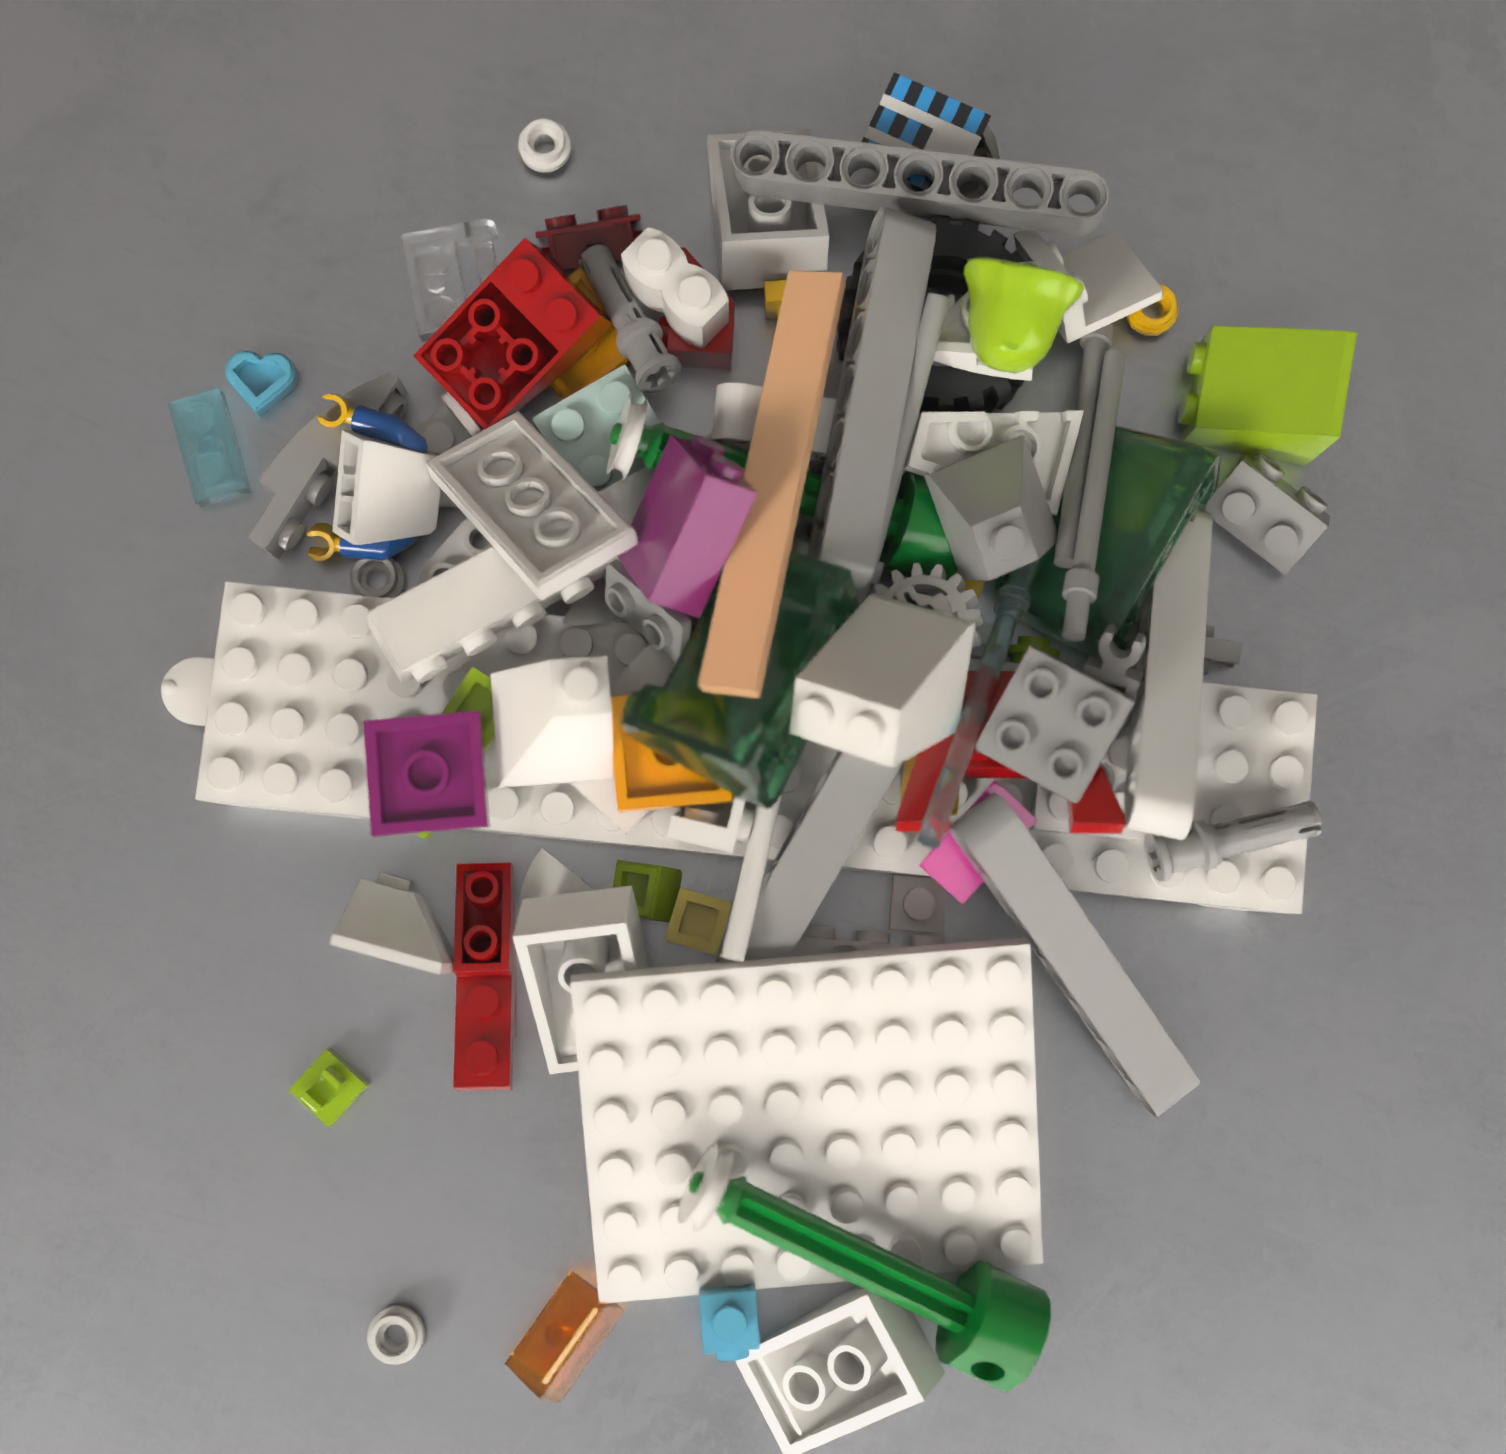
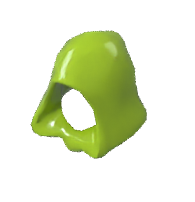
[964,257,1084,374]

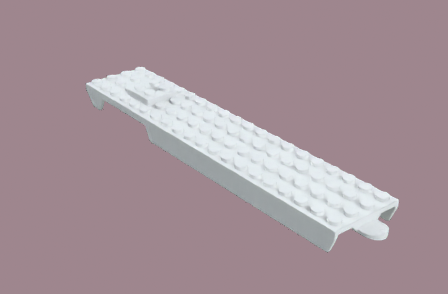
[161,581,1318,914]

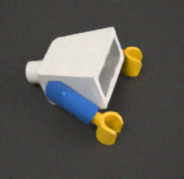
[306,393,457,562]

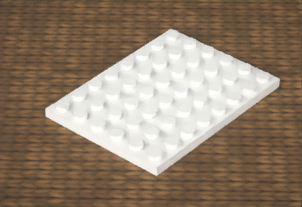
[570,937,1043,1304]

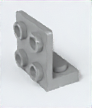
[976,645,1134,803]

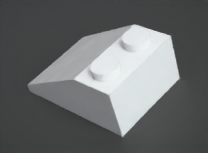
[707,129,830,290]
[513,886,648,1074]
[736,1286,945,1454]

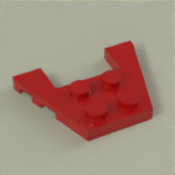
[896,671,1126,834]

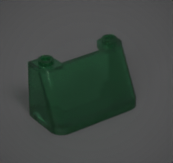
[995,425,1221,660]
[621,551,859,809]

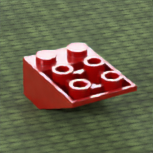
[413,238,613,430]

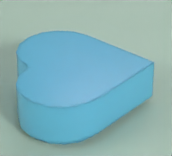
[225,350,299,418]

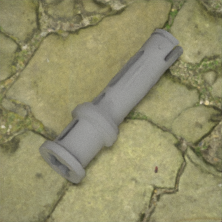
[579,244,682,393]
[1144,800,1322,882]

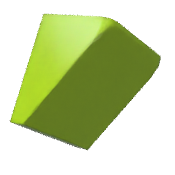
[612,860,682,923]

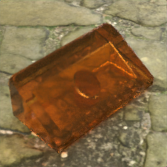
[505,1271,624,1403]

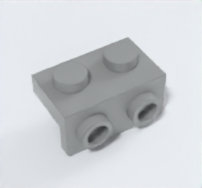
[1201,452,1330,575]
[605,559,715,665]

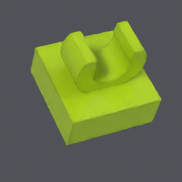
[288,1047,370,1128]

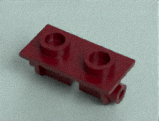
[535,205,643,270]

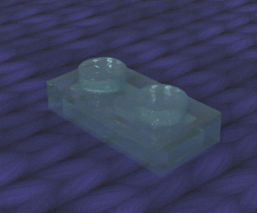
[167,388,252,507]

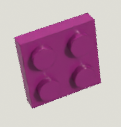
[363,711,490,837]

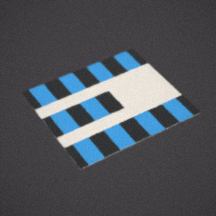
[861,72,991,190]

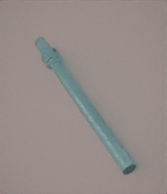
[917,560,1039,848]

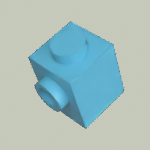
[699,1284,760,1361]

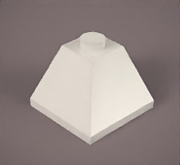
[491,656,613,788]
[329,872,454,975]

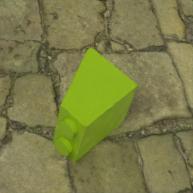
[1178,325,1357,466]

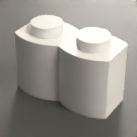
[621,227,729,348]

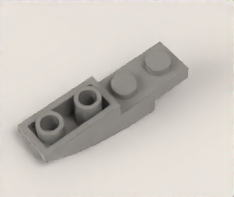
[247,372,408,560]

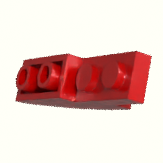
[453,863,516,1091]

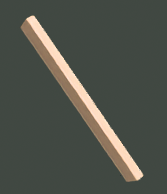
[698,270,846,698]

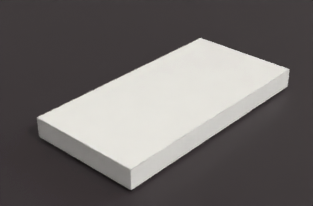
[426,411,638,601]

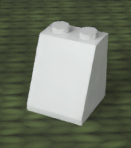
[789,594,976,767]

